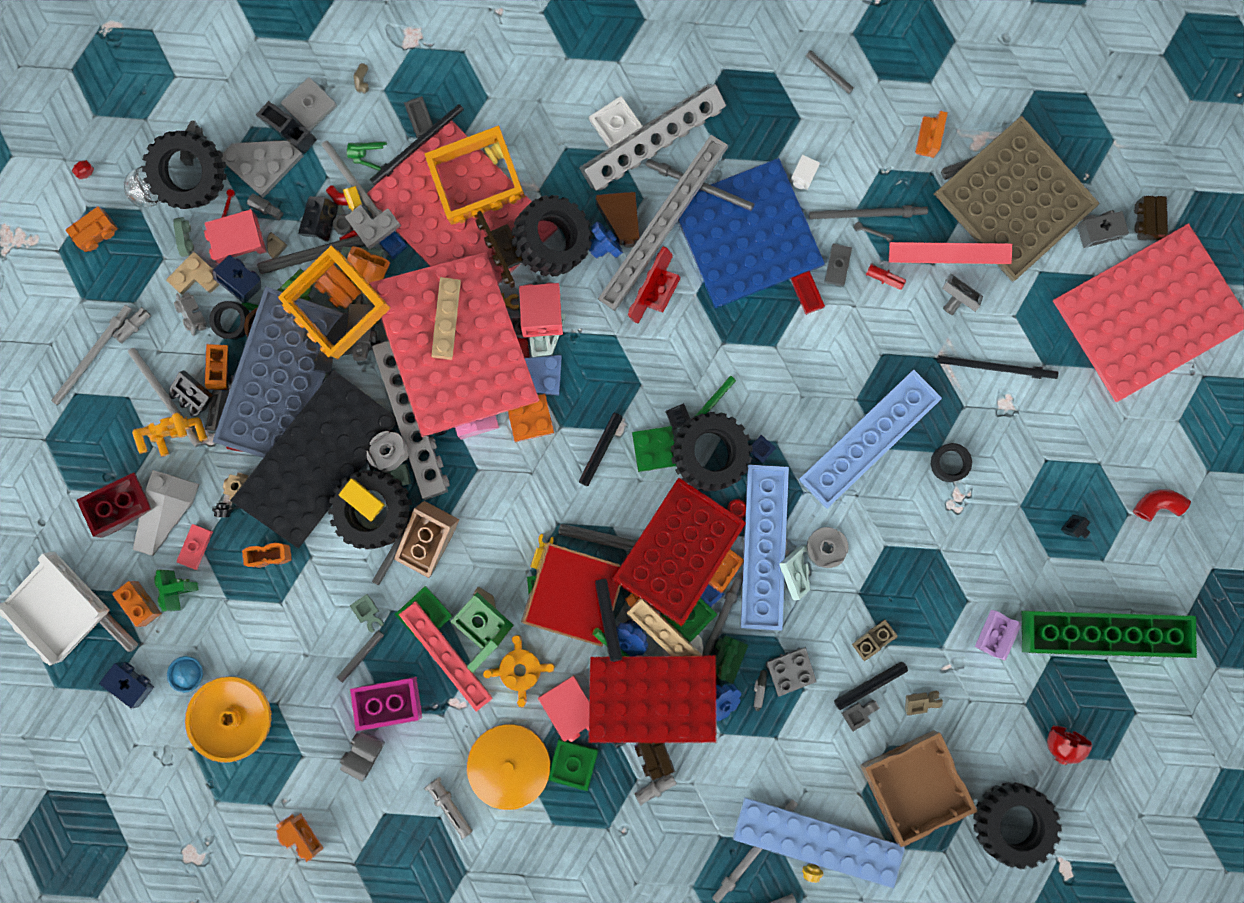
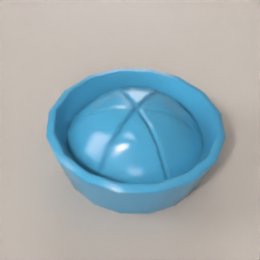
[167,656,203,693]

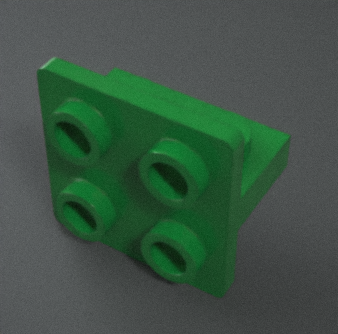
[154,569,199,612]

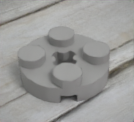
[367,431,409,473]
[806,527,848,568]

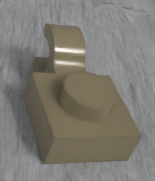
[905,691,943,716]

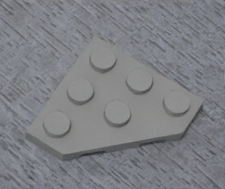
[221,141,303,198]

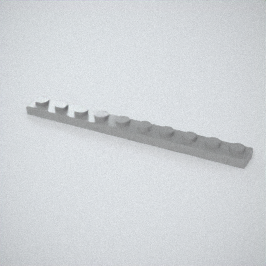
[598,135,728,311]

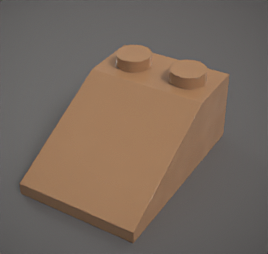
[394,501,460,578]

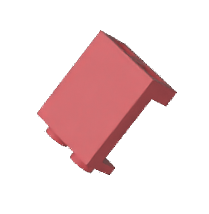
[204,209,267,264]
[519,282,563,338]
[538,675,589,742]

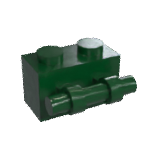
[715,635,748,684]

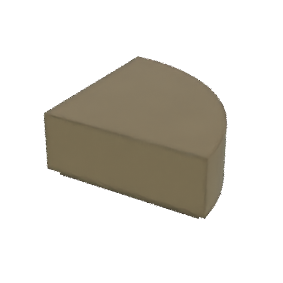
[267,232,288,259]

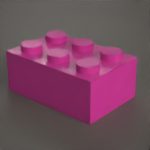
[350,677,422,731]

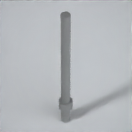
[322,141,382,219]
[51,304,132,405]
[128,348,202,447]
[712,799,798,903]

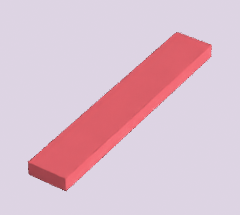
[889,242,1012,264]
[399,601,493,712]

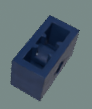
[212,255,261,304]
[99,662,154,709]

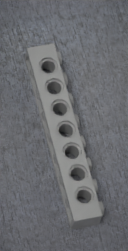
[579,84,726,191]
[372,341,450,500]

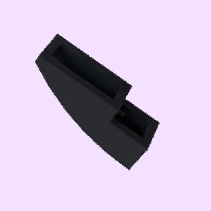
[256,101,317,154]
[313,313,349,374]

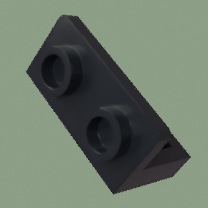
[298,196,339,242]

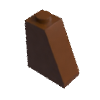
[596,192,640,247]

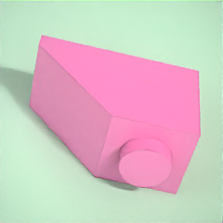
[455,415,499,440]

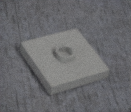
[281,77,337,131]

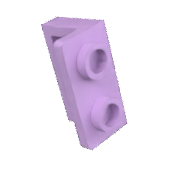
[975,610,1021,661]

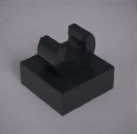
[665,403,691,430]
[1061,514,1091,539]

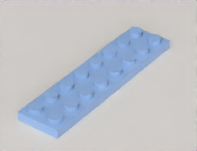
[798,370,942,509]
[740,465,789,630]
[733,797,905,888]

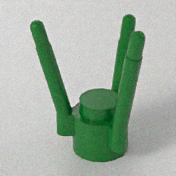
[347,142,387,171]

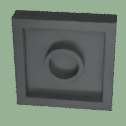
[942,274,983,315]

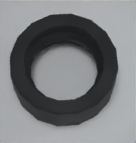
[209,301,250,339]
[930,443,972,482]

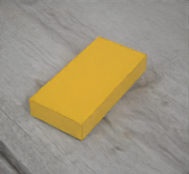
[339,479,385,521]

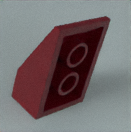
[77,472,152,538]

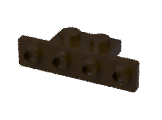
[475,211,523,288]

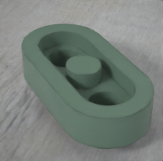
[173,217,194,257]

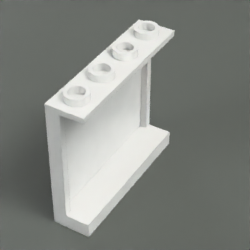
[0,552,110,666]

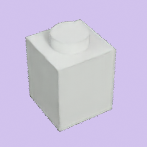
[790,155,820,190]

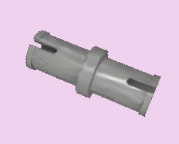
[112,307,151,344]
[634,774,677,805]

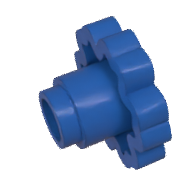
[589,222,623,259]
[616,619,649,657]
[716,684,741,721]

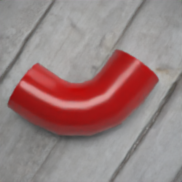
[1132,489,1191,522]

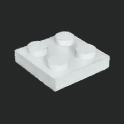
[589,96,643,148]

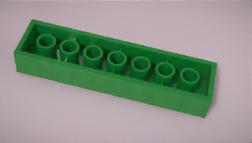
[1021,611,1197,658]

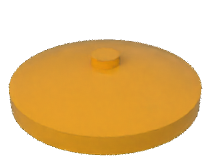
[185,676,271,762]
[467,724,550,810]

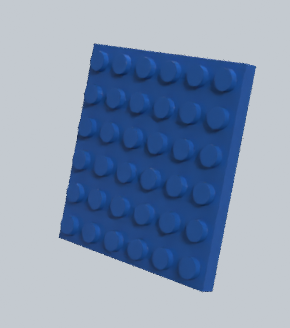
[678,158,825,309]

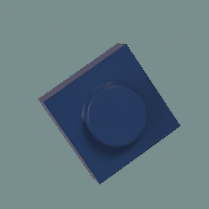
[751,435,776,463]

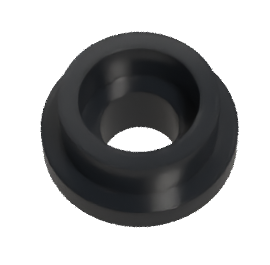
[212,503,233,517]

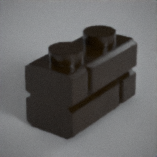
[1134,196,1168,240]
[634,743,675,781]

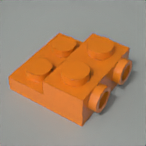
[276,814,324,862]

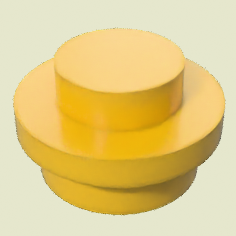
[802,863,823,883]

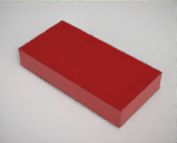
[790,271,825,315]

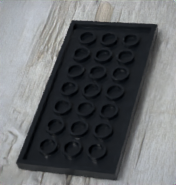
[230,369,397,549]

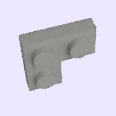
[345,205,401,250]

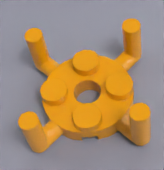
[132,413,208,457]
[483,635,555,707]

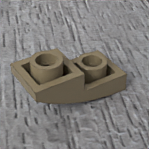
[852,619,898,661]

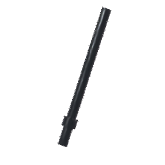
[369,104,464,186]
[937,355,1059,379]

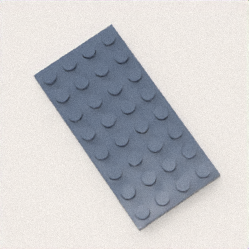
[212,286,344,458]

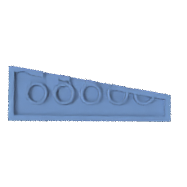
[524,355,562,396]

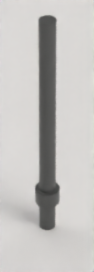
[646,159,755,211]
[809,205,928,219]
[702,577,743,656]

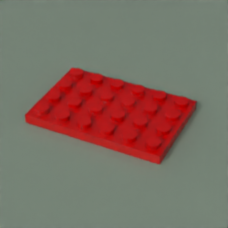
[612,477,746,626]
[589,656,717,743]

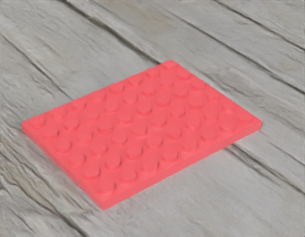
[367,121,558,285]
[1053,224,1244,402]
[370,252,539,437]

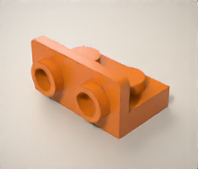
[915,111,948,158]

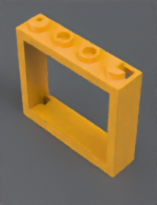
[424,125,525,225]
[278,246,391,359]

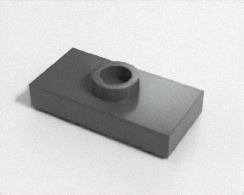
[824,243,852,287]

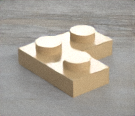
[166,252,220,295]

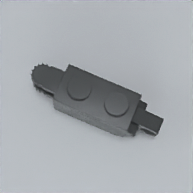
[346,294,379,361]

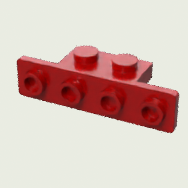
[628,246,681,324]

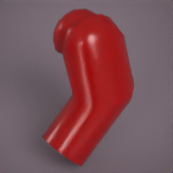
[326,185,348,205]

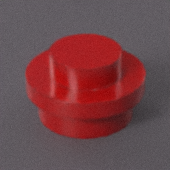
[727,499,746,519]

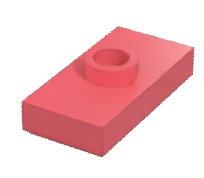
[176,524,213,570]

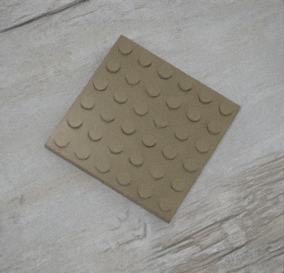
[934,116,1100,282]

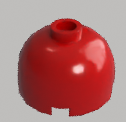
[1047,725,1093,765]

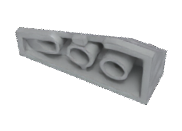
[133,470,200,556]

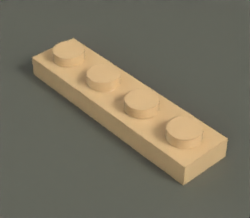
[431,277,461,360]
[627,598,701,656]

